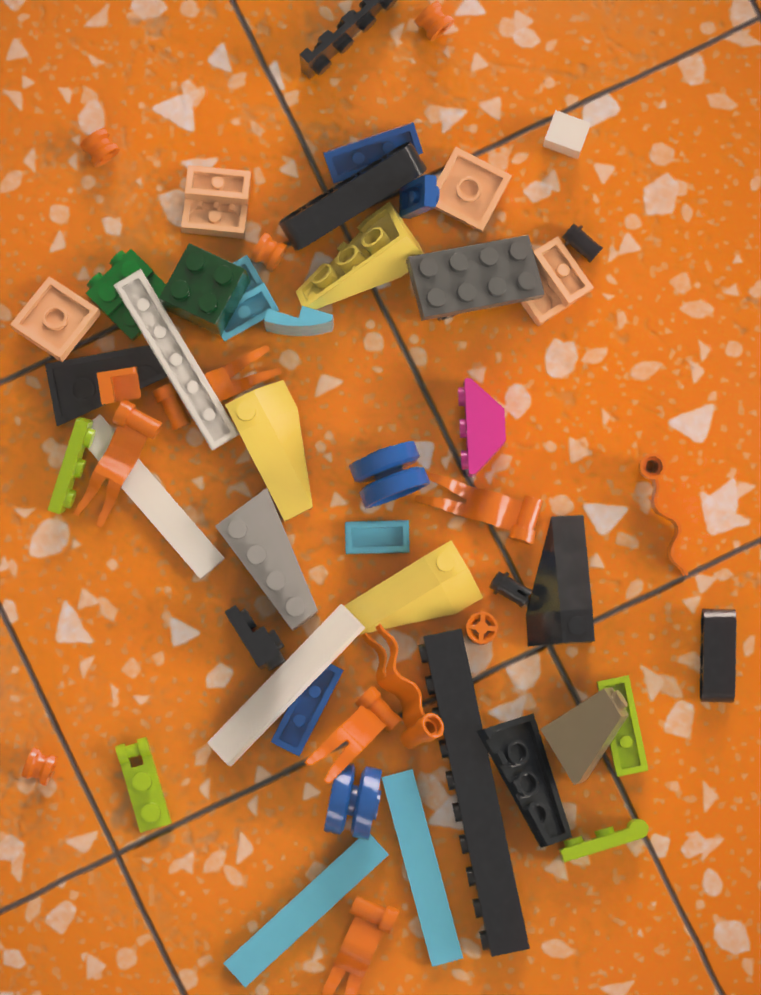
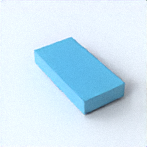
[345,520,410,554]

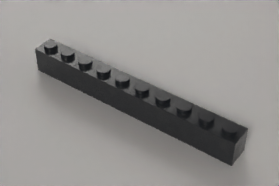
[418,629,530,957]

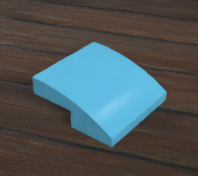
[221,255,279,342]
[264,306,334,336]

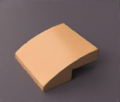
[181,165,251,239]
[521,236,594,327]

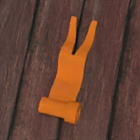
[152,345,282,431]
[73,399,163,528]
[639,453,688,576]
[415,472,543,545]
[362,624,444,749]
[304,685,402,785]
[321,895,399,995]

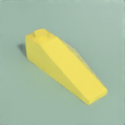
[296,202,424,310]
[225,380,313,522]
[344,540,483,635]

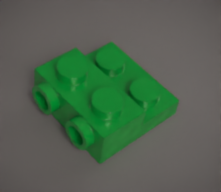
[86,249,166,341]

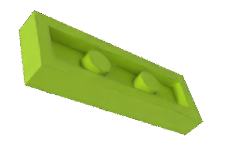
[48,417,96,514]
[596,675,649,777]

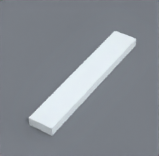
[113,269,240,451]
[88,414,225,579]
[207,604,365,766]

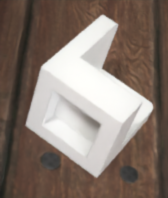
[543,110,590,159]

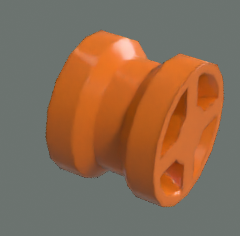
[415,1,454,41]
[80,128,120,167]
[250,232,288,272]
[465,612,498,645]
[22,747,58,786]

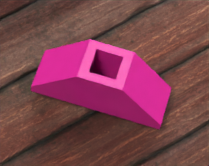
[458,378,506,477]

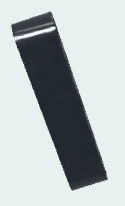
[278,141,427,251]

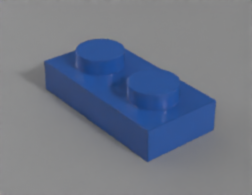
[399,175,440,219]

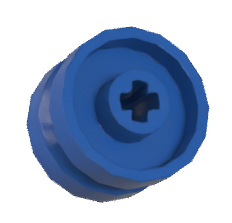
[349,441,430,509]
[324,763,382,840]

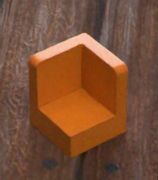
[97,366,141,405]

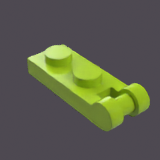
[115,737,172,833]
[558,819,649,863]

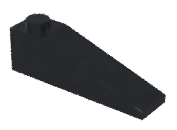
[526,515,595,647]

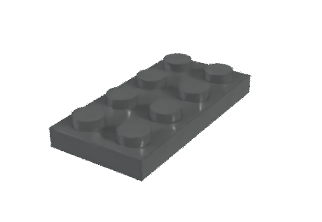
[406,235,545,321]

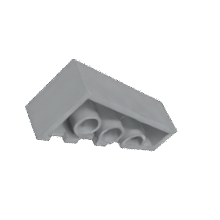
[215,488,319,631]

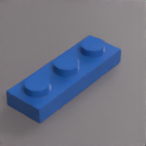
[323,122,423,183]
[271,664,344,757]

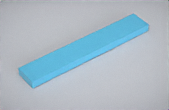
[381,769,463,967]
[223,834,389,987]

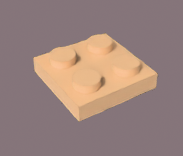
[434,147,512,233]
[10,276,101,362]

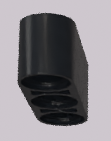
[700,609,736,703]

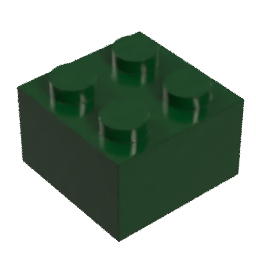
[159,243,251,336]

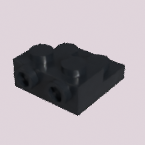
[225,605,286,671]

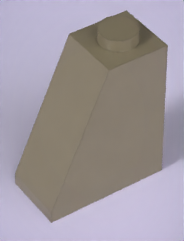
[540,687,629,785]

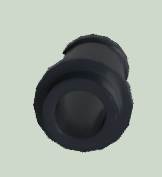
[562,223,603,263]
[489,571,532,608]

